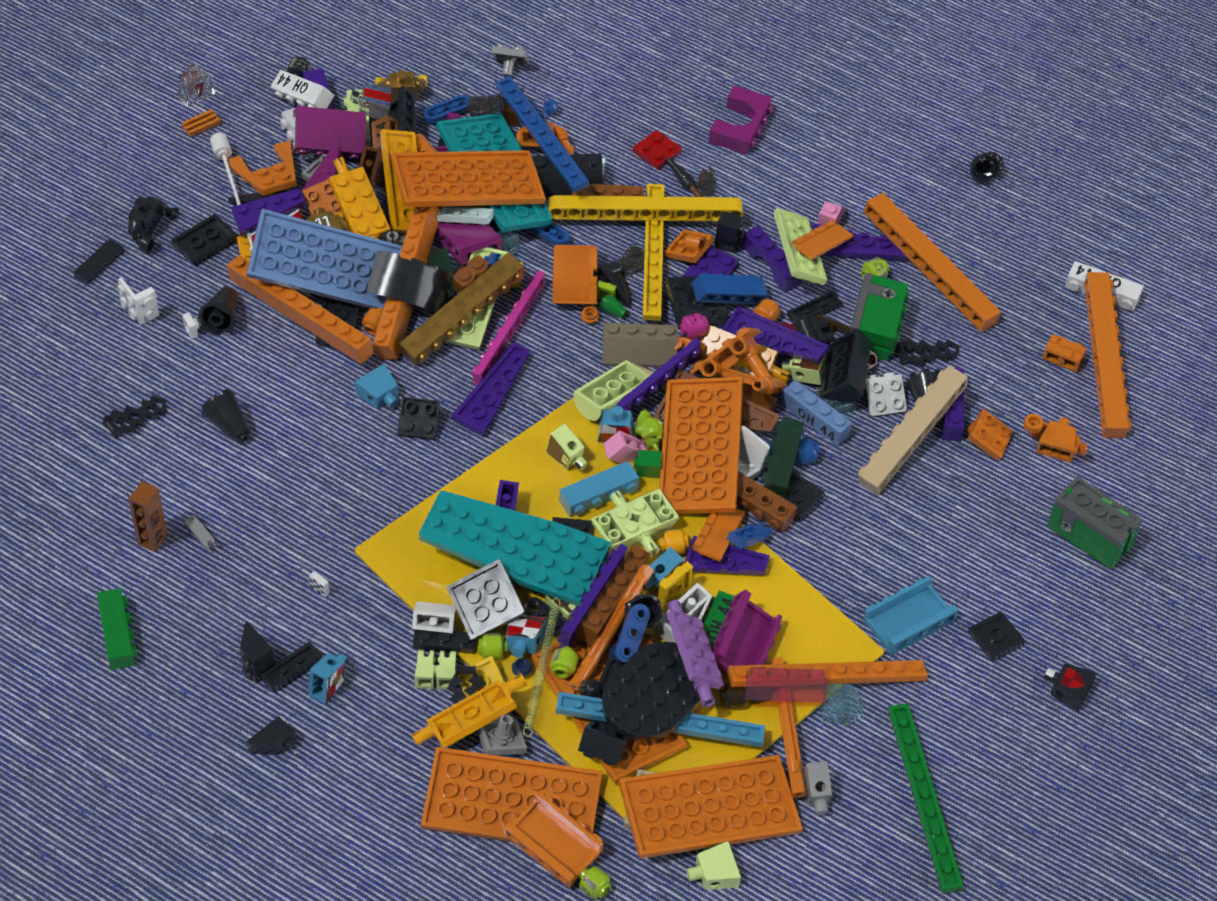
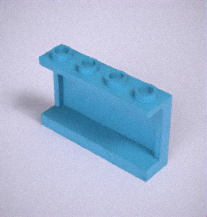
[863,576,959,656]

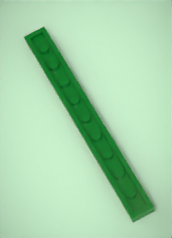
[888,703,964,893]

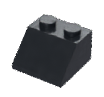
[240,622,275,684]
[578,720,631,765]

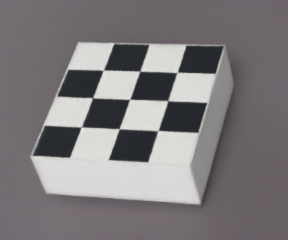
[309,571,329,598]

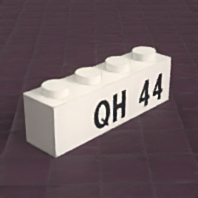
[270,70,334,109]
[1065,261,1144,312]

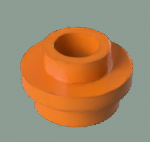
[581,306,599,324]

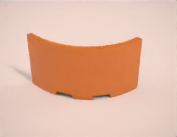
[552,245,597,304]

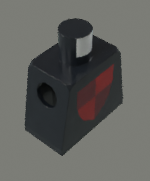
[1043,663,1097,712]

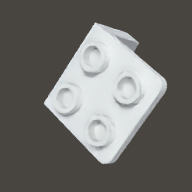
[117,278,160,325]
[865,372,907,416]
[739,426,770,479]

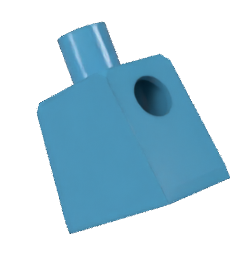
[355,364,399,409]

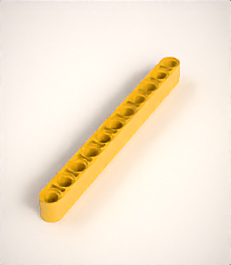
[548,195,743,221]

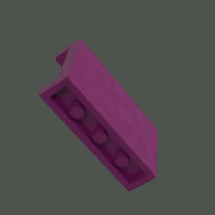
[293,106,366,160]
[435,207,502,265]
[711,589,783,673]

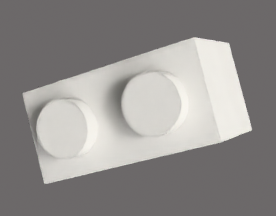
[412,601,457,633]

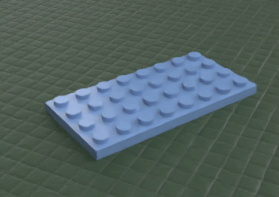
[246,209,402,309]

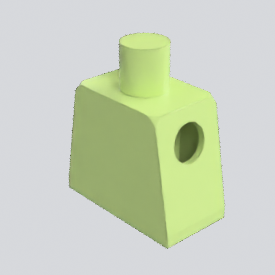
[687,841,741,890]

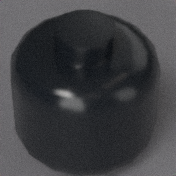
[578,679,601,698]

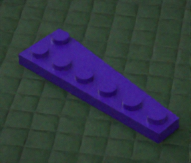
[721,306,830,363]
[614,337,702,411]
[451,342,530,437]
[558,544,628,648]

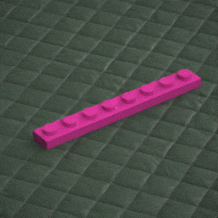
[472,270,545,386]

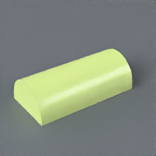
[573,360,650,421]

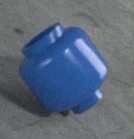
[791,438,821,465]

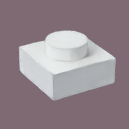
[182,312,199,339]

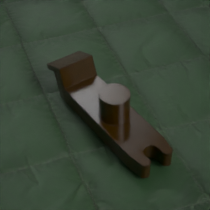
[816,314,851,335]

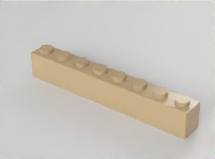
[858,365,968,496]

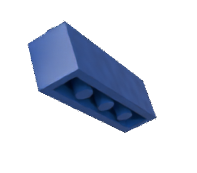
[692,273,768,305]

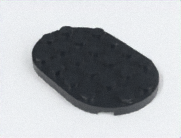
[602,642,701,740]

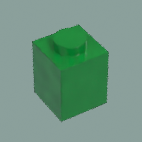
[633,450,662,478]

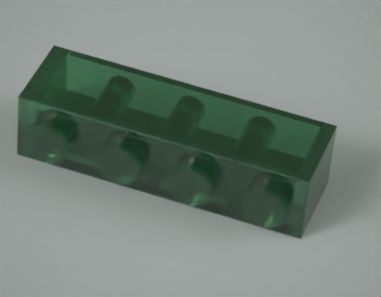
[761,417,805,497]

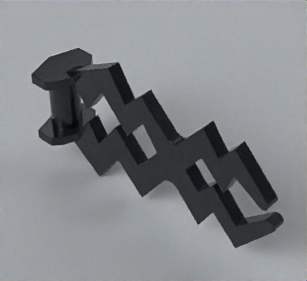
[895,339,959,366]
[102,395,167,439]
[447,665,484,739]

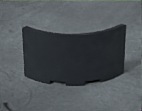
[367,250,452,313]

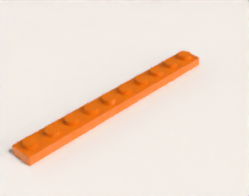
[727,660,928,687]

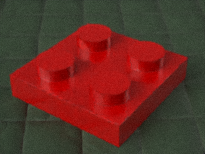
[632,130,682,170]

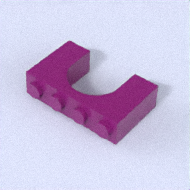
[709,85,774,155]

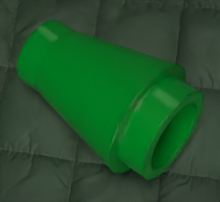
[600,294,628,319]

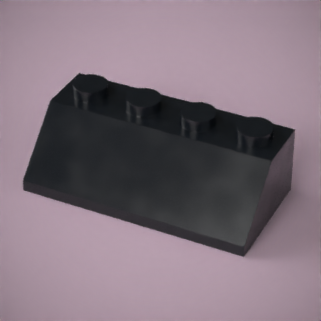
[532,153,603,197]
[820,328,872,403]

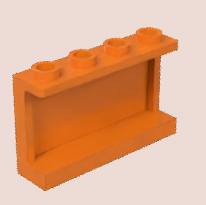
[504,791,603,889]

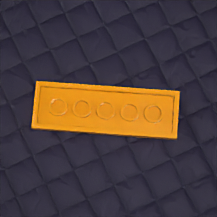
[380,129,417,233]

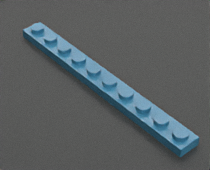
[555,692,765,747]

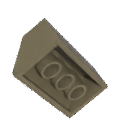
[602,323,678,368]

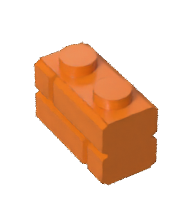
[1042,334,1087,373]

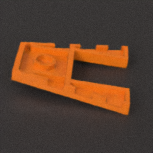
[223,140,297,196]

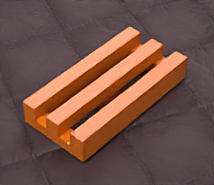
[181,109,221,137]

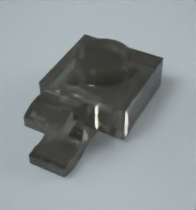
[697,166,716,197]

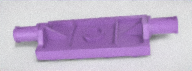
[666,600,724,707]

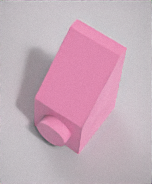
[818,201,846,225]
[603,431,648,464]

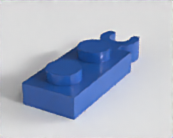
[727,522,773,549]

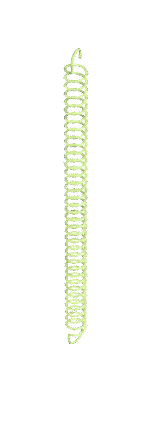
[523,598,560,737]

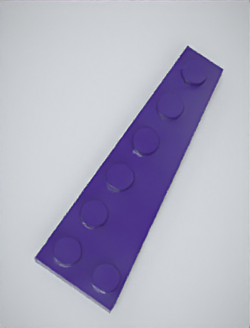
[812,223,910,261]

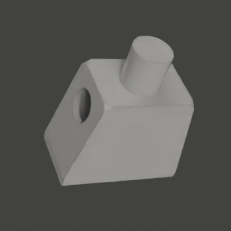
[803,761,832,815]

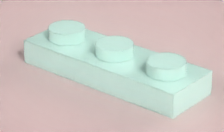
[437,206,494,225]

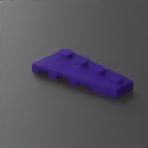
[231,188,306,237]

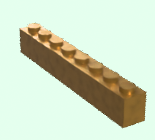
[399,252,524,366]

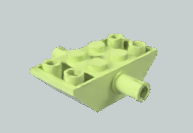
[591,489,679,556]

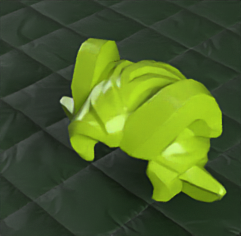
[633,410,664,451]

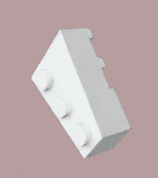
[654,583,712,643]

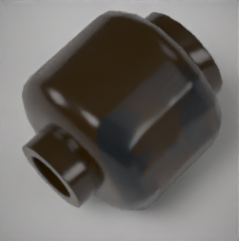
[720,682,750,709]

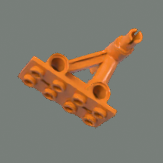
[689,327,787,395]

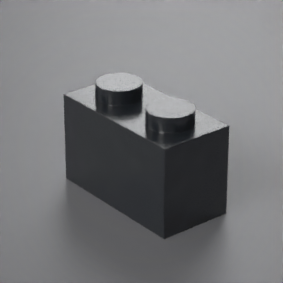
[714,211,745,254]

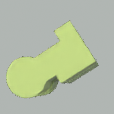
[415,650,456,689]

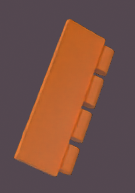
[792,220,854,260]
[692,509,745,562]

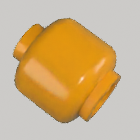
[660,529,689,555]

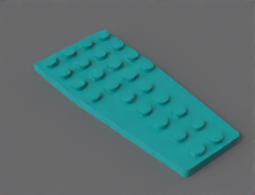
[436,113,552,232]
[419,491,611,607]

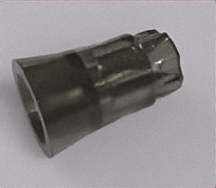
[467,95,506,117]

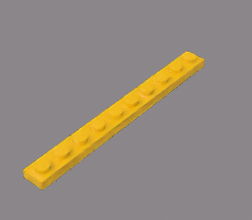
[642,184,664,321]

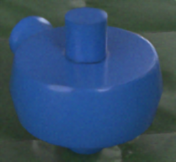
[541,99,558,119]
[484,252,501,268]

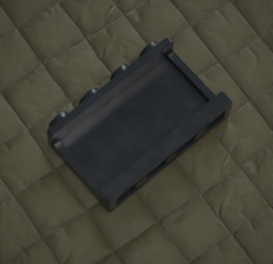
[372,86,416,147]

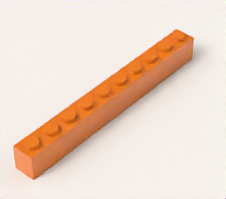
[863,193,1001,332]
[372,206,440,360]
[226,255,374,364]
[1084,272,1131,438]

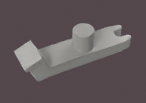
[183,515,216,550]

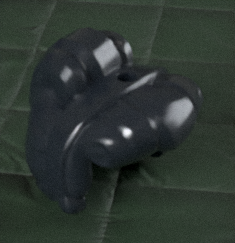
[970,152,1004,184]
[623,594,663,628]

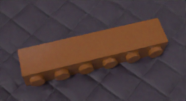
[575,544,651,647]

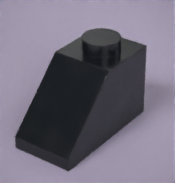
[247,716,297,755]

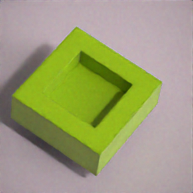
[597,281,617,300]

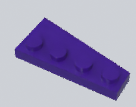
[685,536,770,575]

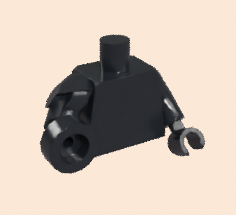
[128,196,179,253]

